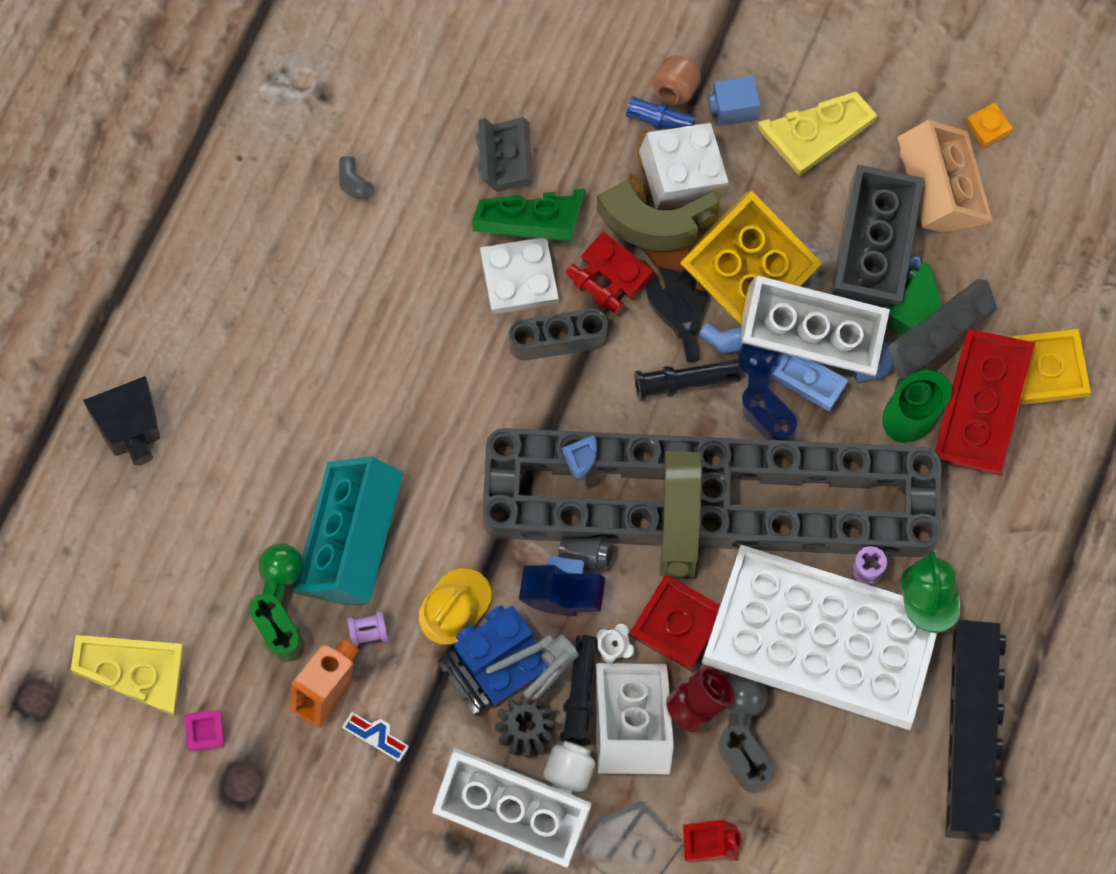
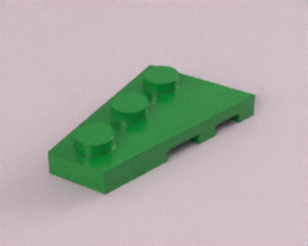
[472,189,586,241]

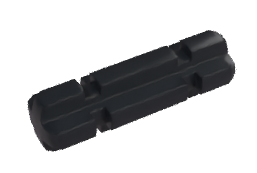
[437,650,491,716]

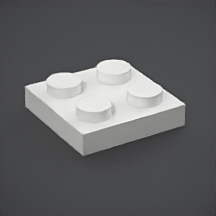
[480,238,559,315]

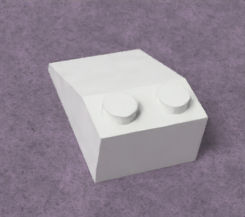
[596,663,673,774]

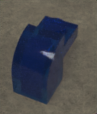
[519,565,606,616]

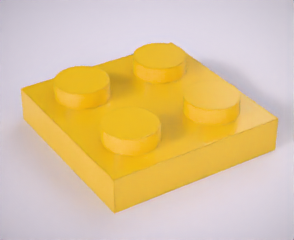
[1011,329,1091,405]

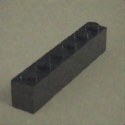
[945,620,1006,841]

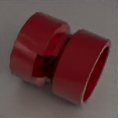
[666,666,734,733]

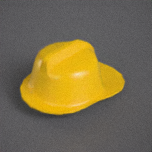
[418,568,492,645]

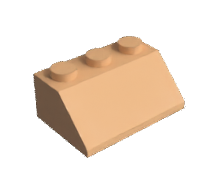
[897,120,993,233]

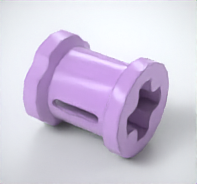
[852,546,887,586]
[347,610,388,647]

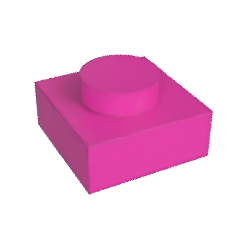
[184,710,225,752]

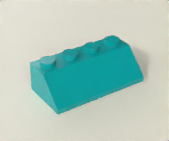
[293,456,403,605]

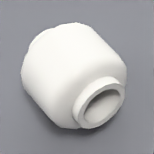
[543,741,596,794]

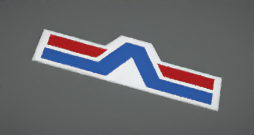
[342,712,409,762]

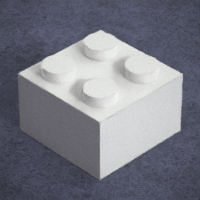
[639,123,729,210]

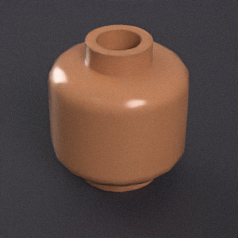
[652,56,701,105]

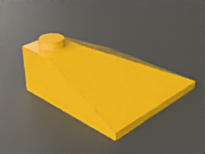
[680,191,823,327]

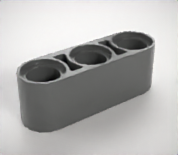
[509,309,608,360]

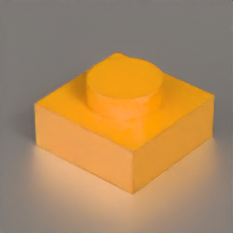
[965,103,1013,149]

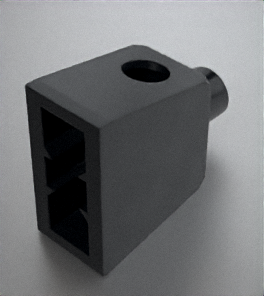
[83,376,160,465]

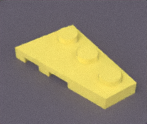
[757,92,878,177]
[71,635,184,717]

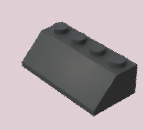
[830,164,924,307]

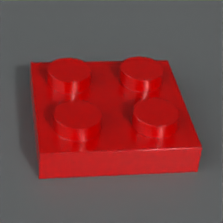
[629,574,721,671]

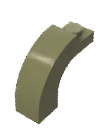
[597,180,720,251]
[660,451,701,577]

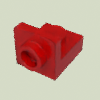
[683,819,742,863]

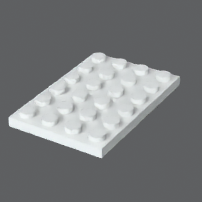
[702,545,937,731]

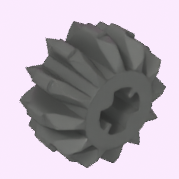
[495,695,556,758]

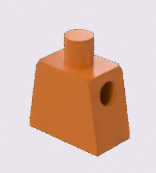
[290,639,359,729]

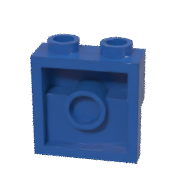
[454,605,548,708]

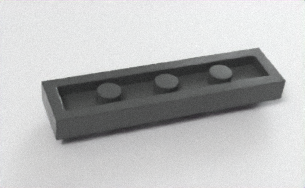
[887,279,997,378]

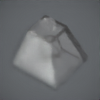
[577,800,684,874]

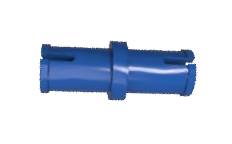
[626,96,696,130]

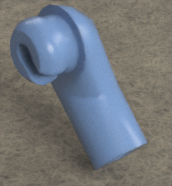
[698,322,748,354]
[854,342,894,382]

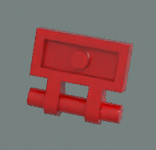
[565,231,655,315]

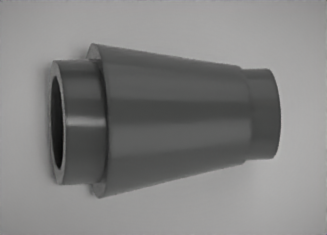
[559,537,612,572]

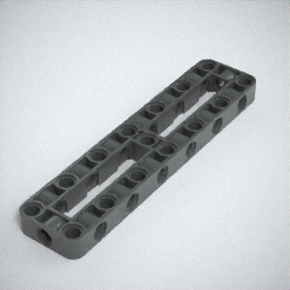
[483,428,941,557]

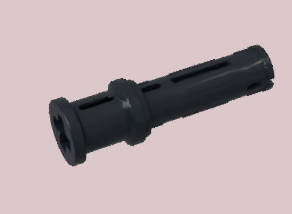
[634,359,741,402]
[559,635,598,746]

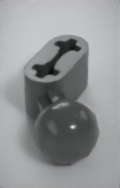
[718,675,773,793]

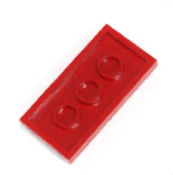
[935,329,1036,476]

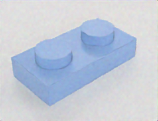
[770,354,848,412]

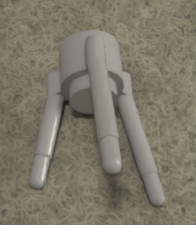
[486,635,579,703]

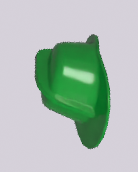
[882,367,952,443]
[901,552,960,633]

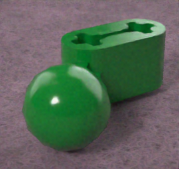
[249,543,304,662]

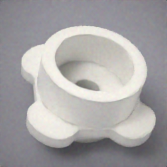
[597,624,635,663]

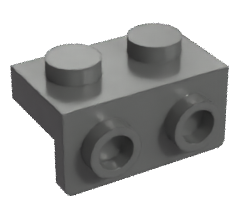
[476,117,533,192]

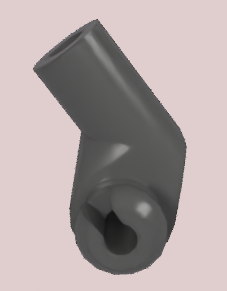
[339,156,374,200]

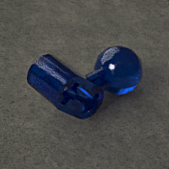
[737,343,797,441]

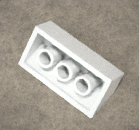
[741,276,890,376]
[432,748,592,868]

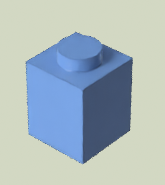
[708,76,760,126]

